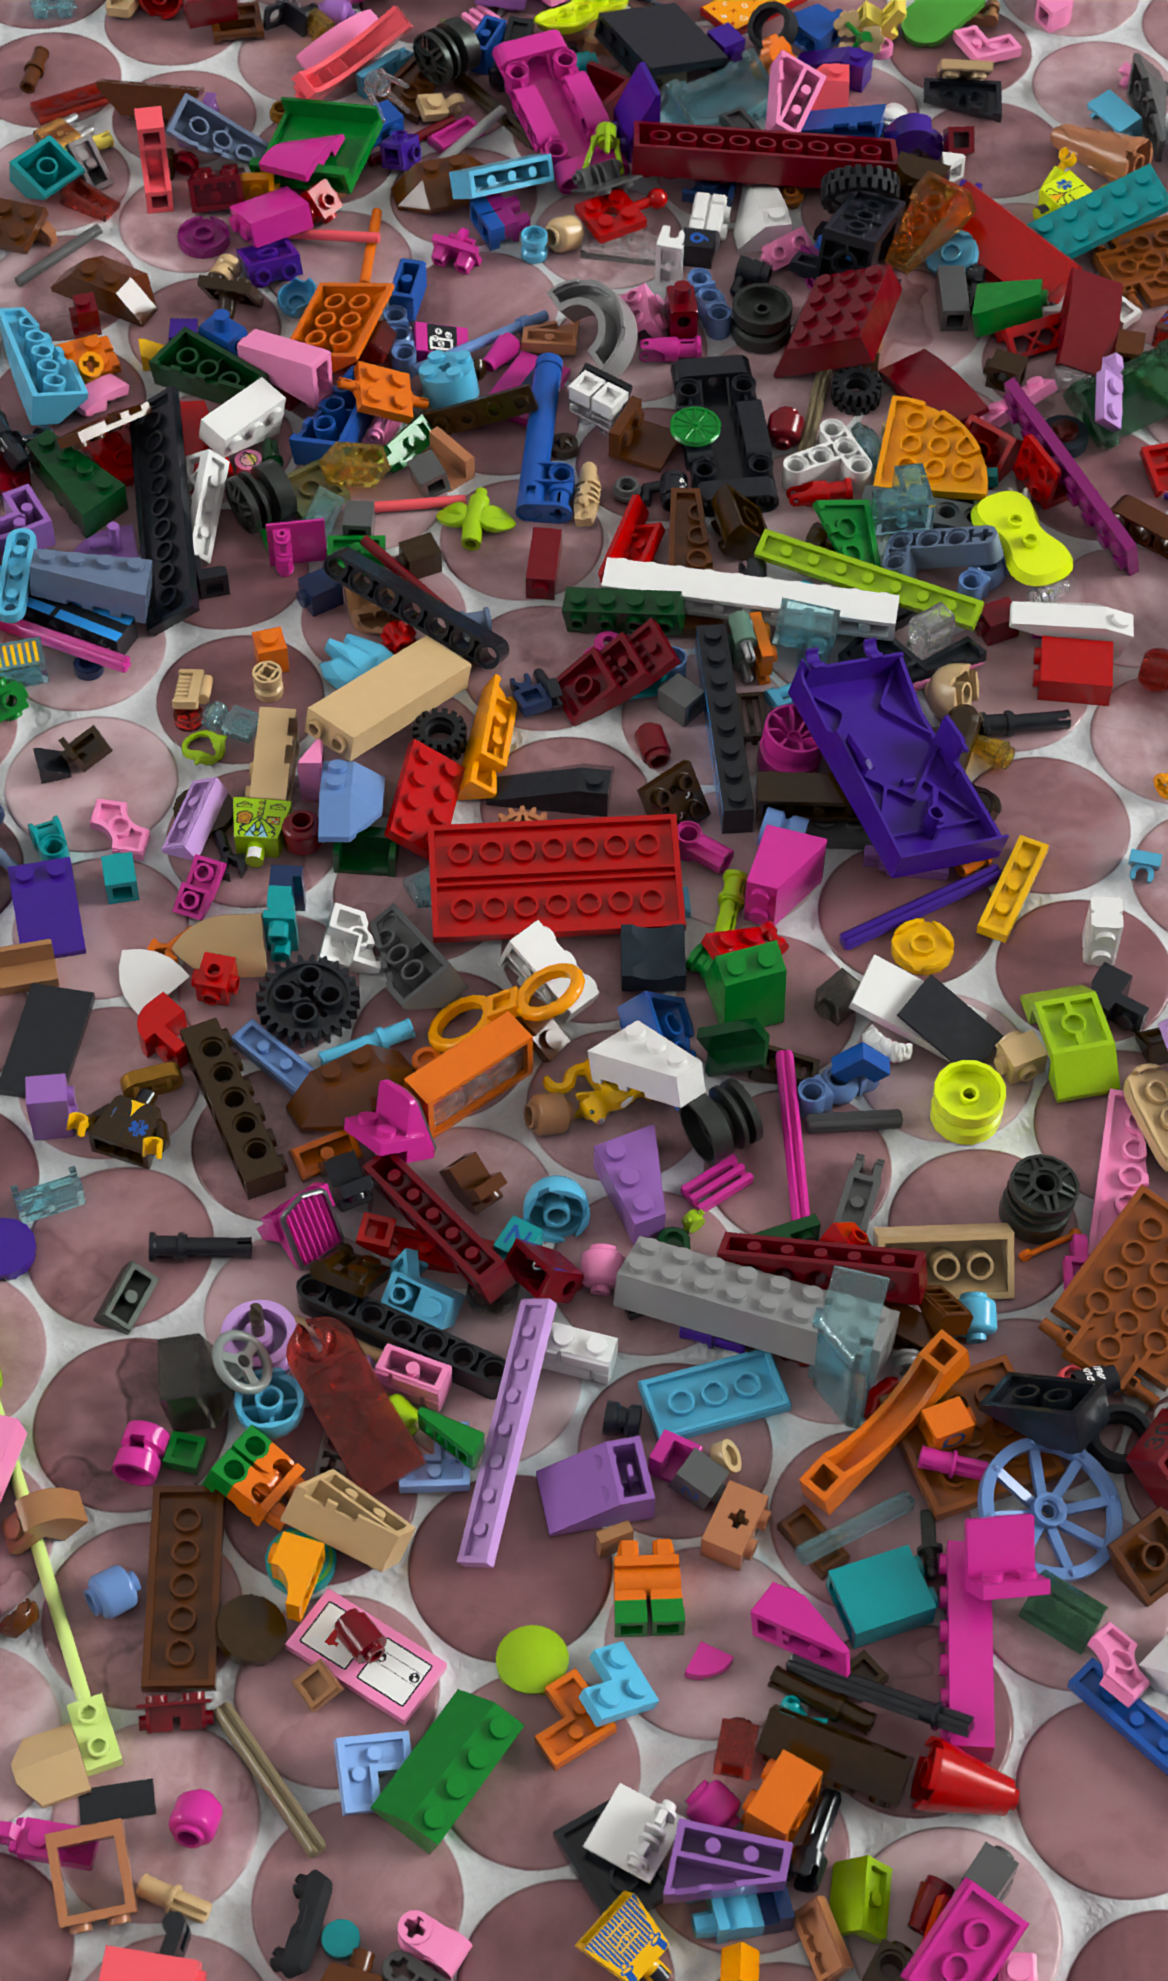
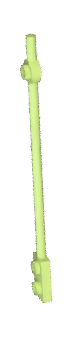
[0,1399,124,1777]

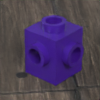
[379,130,422,171]

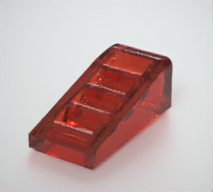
[60,177,121,222]

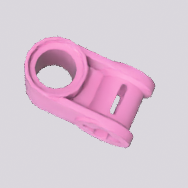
[398,1910,472,1981]

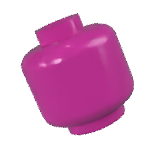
[685,1779,741,1830]
[168,1789,223,1849]

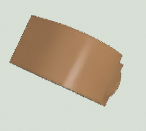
[1,1488,89,1556]

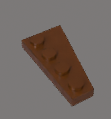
[375,55,438,125]

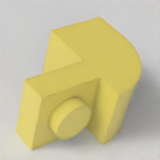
[854,0,907,41]

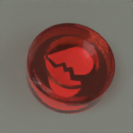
[173,706,204,732]

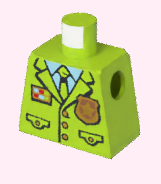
[233,797,293,868]

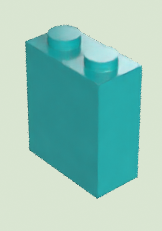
[826,1545,939,1649]

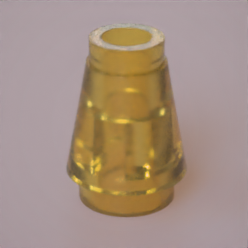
[972,734,1015,769]

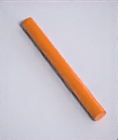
[359,208,382,283]

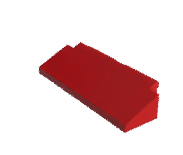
[934,181,1083,304]

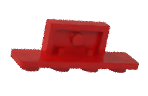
[598,494,666,582]

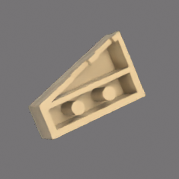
[245,707,300,801]
[280,1469,416,1572]

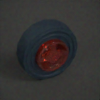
[1045,415,1089,458]

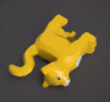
[542,1058,652,1125]

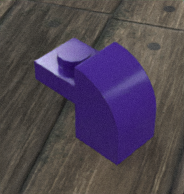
[883,113,944,160]

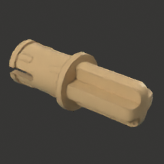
[136,1873,212,1924]

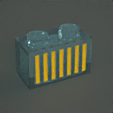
[0,637,49,687]

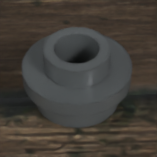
[613,476,641,502]

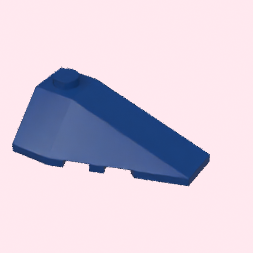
[617,991,696,1112]

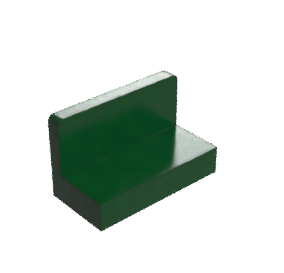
[696,1017,770,1077]

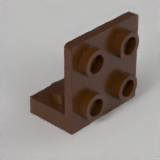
[609,396,679,473]

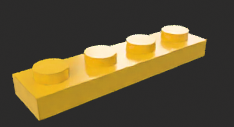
[976,835,1049,943]

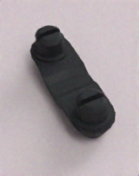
[270,1870,333,1979]

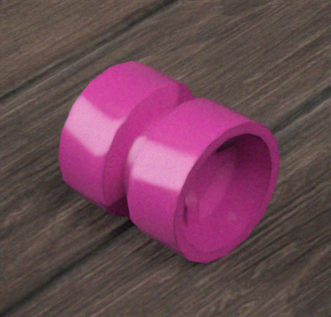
[111,1420,170,1486]

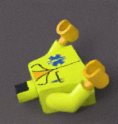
[1032,147,1107,220]

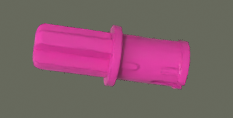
[918,1445,989,1481]

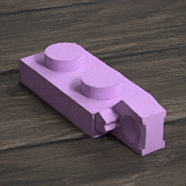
[1095,352,1124,433]

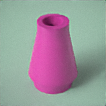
[482,332,521,372]

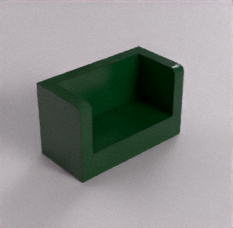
[332,827,400,877]

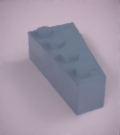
[30,549,152,624]

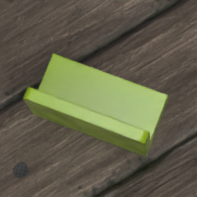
[829,1855,893,1945]

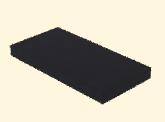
[0,983,95,1098]

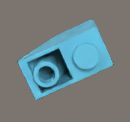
[381,1270,466,1330]

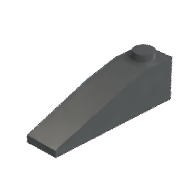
[1126,53,1168,162]
[370,903,468,1010]

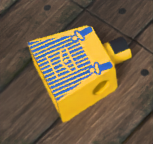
[574,1890,671,1981]

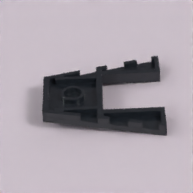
[838,607,987,683]

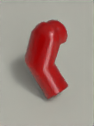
[863,1376,900,1420]

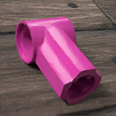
[677,821,734,874]

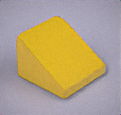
[138,338,165,371]

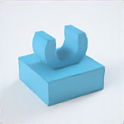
[1128,849,1163,883]
[389,1248,429,1280]

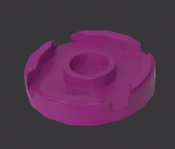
[177,216,231,259]

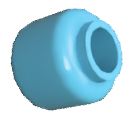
[958,1291,998,1344]

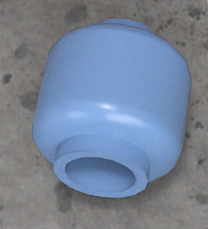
[84,1565,141,1620]

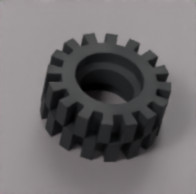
[831,365,882,416]
[412,708,467,760]

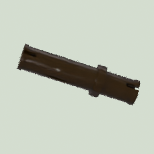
[767,1665,877,1736]

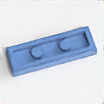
[231,1019,315,1095]

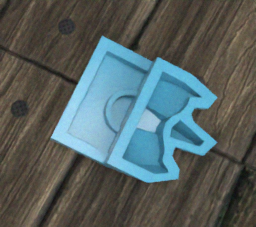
[319,633,394,690]

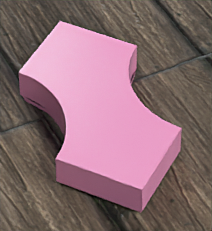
[90,799,151,861]
[1087,1622,1151,1708]

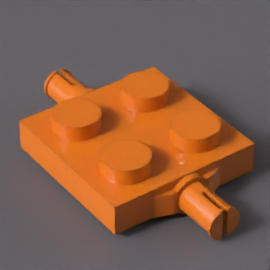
[337,361,429,424]

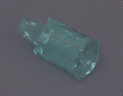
[850,422,882,470]

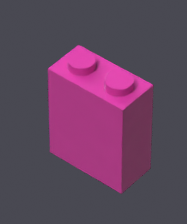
[229,186,314,248]

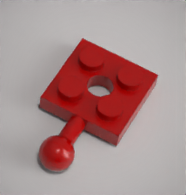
[575,188,668,244]

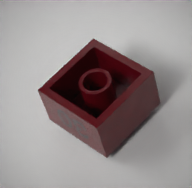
[1125,1408,1168,1510]

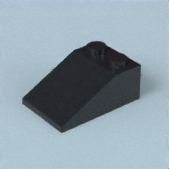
[979,1372,1110,1454]

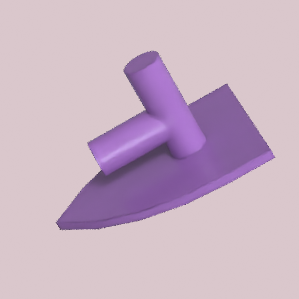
[73,522,138,558]

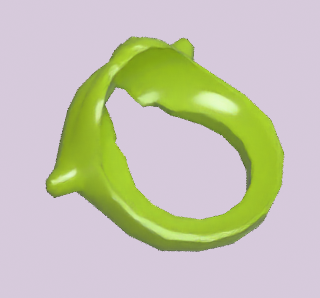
[181,730,227,766]

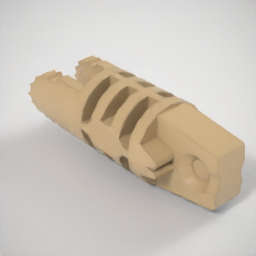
[573,461,601,527]

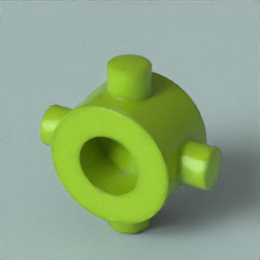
[681,1209,705,1233]

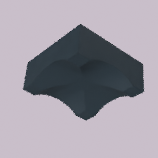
[621,924,686,991]

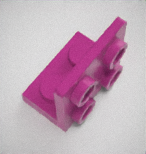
[964,1513,1051,1601]

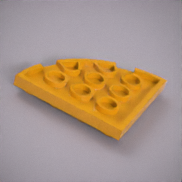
[873,395,988,501]

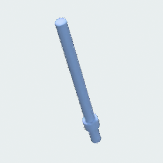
[410,310,549,376]

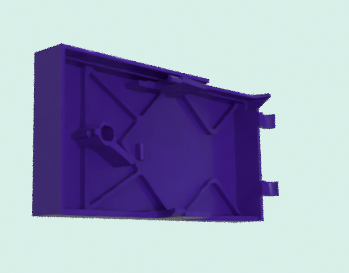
[788,638,1009,879]

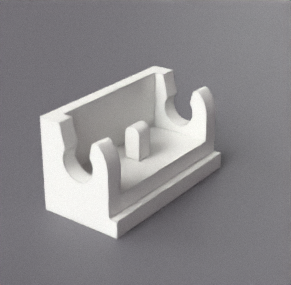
[655,225,685,288]

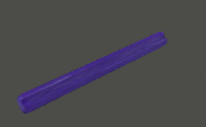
[839,864,1002,950]

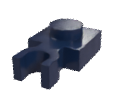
[510,673,552,717]

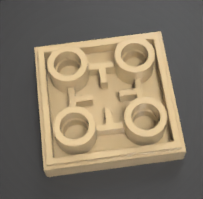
[936,59,994,80]

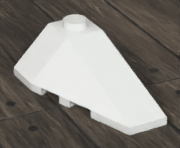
[1009,601,1133,658]

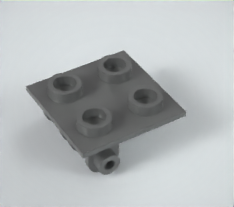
[571,158,642,196]

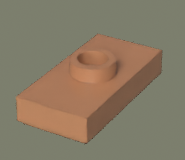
[794,1896,855,1981]

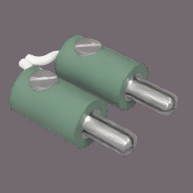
[728,611,757,682]

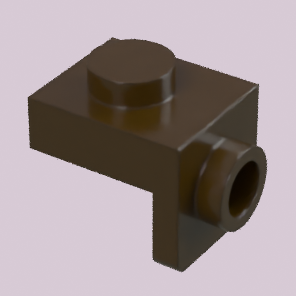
[58,725,113,772]

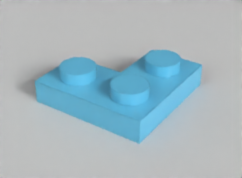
[578,1641,659,1727]

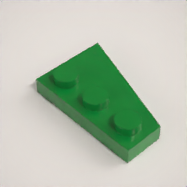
[812,499,881,567]

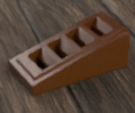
[918,1285,973,1336]

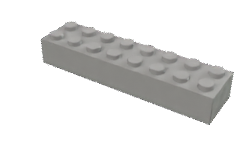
[613,1236,900,1384]

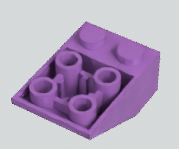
[536,1436,655,1537]

